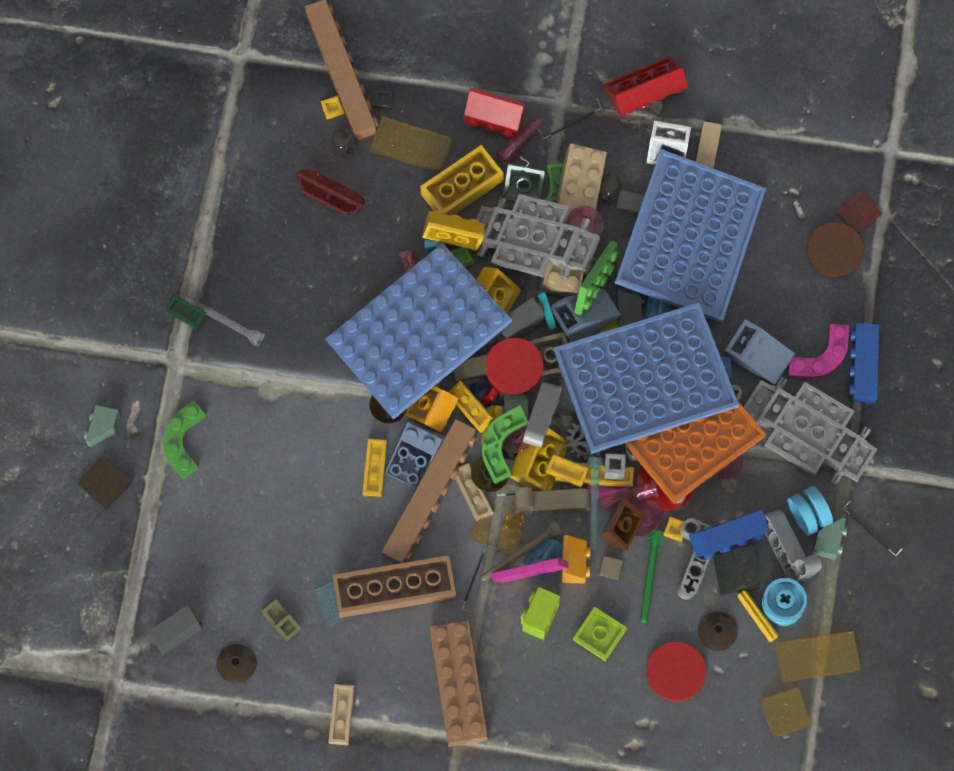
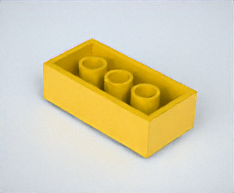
[420,145,504,216]

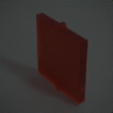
[837,191,882,234]

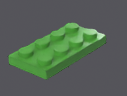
[574,240,618,316]

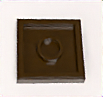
[77,456,133,510]

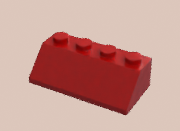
[603,56,688,115]

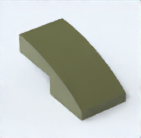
[261,599,302,642]

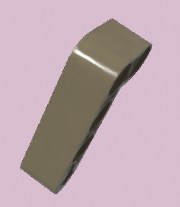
[515,487,592,516]

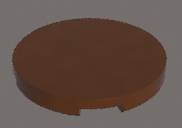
[807,222,864,278]

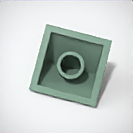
[503,163,545,201]

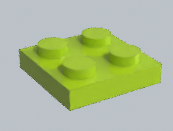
[573,606,627,662]

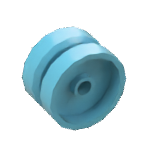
[787,486,833,536]
[761,578,807,626]

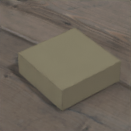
[599,556,623,580]

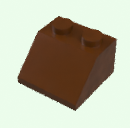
[600,497,645,550]

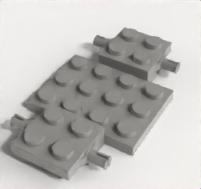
[476,194,600,280]
[743,377,877,485]

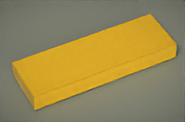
[448,380,495,433]
[362,439,387,497]

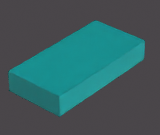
[536,289,557,330]

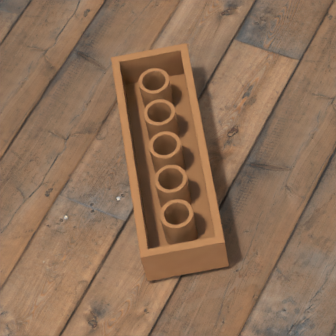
[333,555,456,618]
[429,620,488,747]

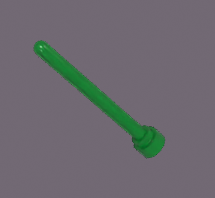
[640,530,664,623]

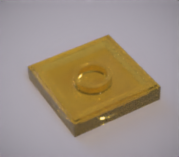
[760,688,811,738]

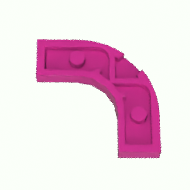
[788,324,849,379]

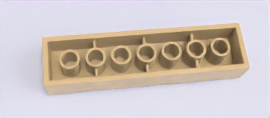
[539,143,607,297]

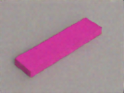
[491,558,569,583]

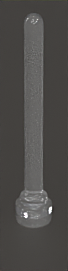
[183,296,265,347]

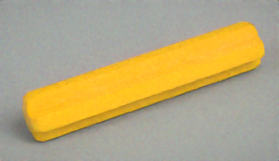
[738,590,778,642]

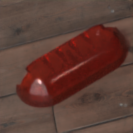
[296,170,365,215]

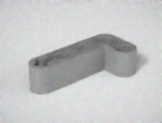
[523,382,561,448]
[764,510,822,582]
[677,518,712,600]

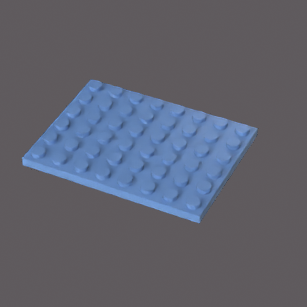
[615,149,766,323]
[325,243,513,420]
[553,302,739,454]

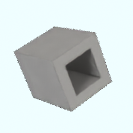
[604,454,625,480]

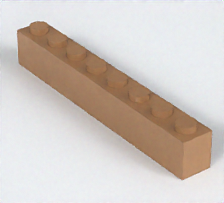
[305,0,378,141]
[382,419,478,564]

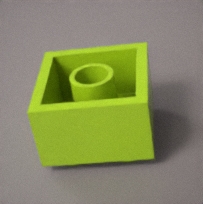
[520,587,560,640]

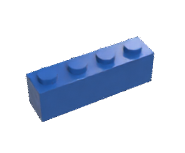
[849,323,879,403]
[689,510,770,559]

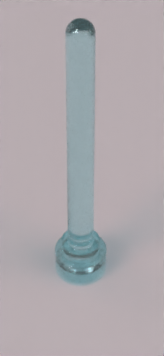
[587,457,603,551]

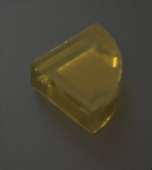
[469,519,489,547]

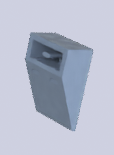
[550,288,621,343]
[725,319,795,385]
[384,419,446,489]

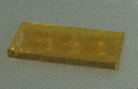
[370,116,453,173]
[775,631,861,683]

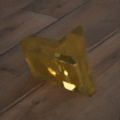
[497,513,525,554]

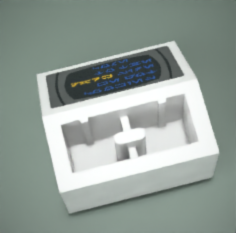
[647,121,691,165]

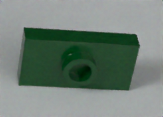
[164,295,207,330]

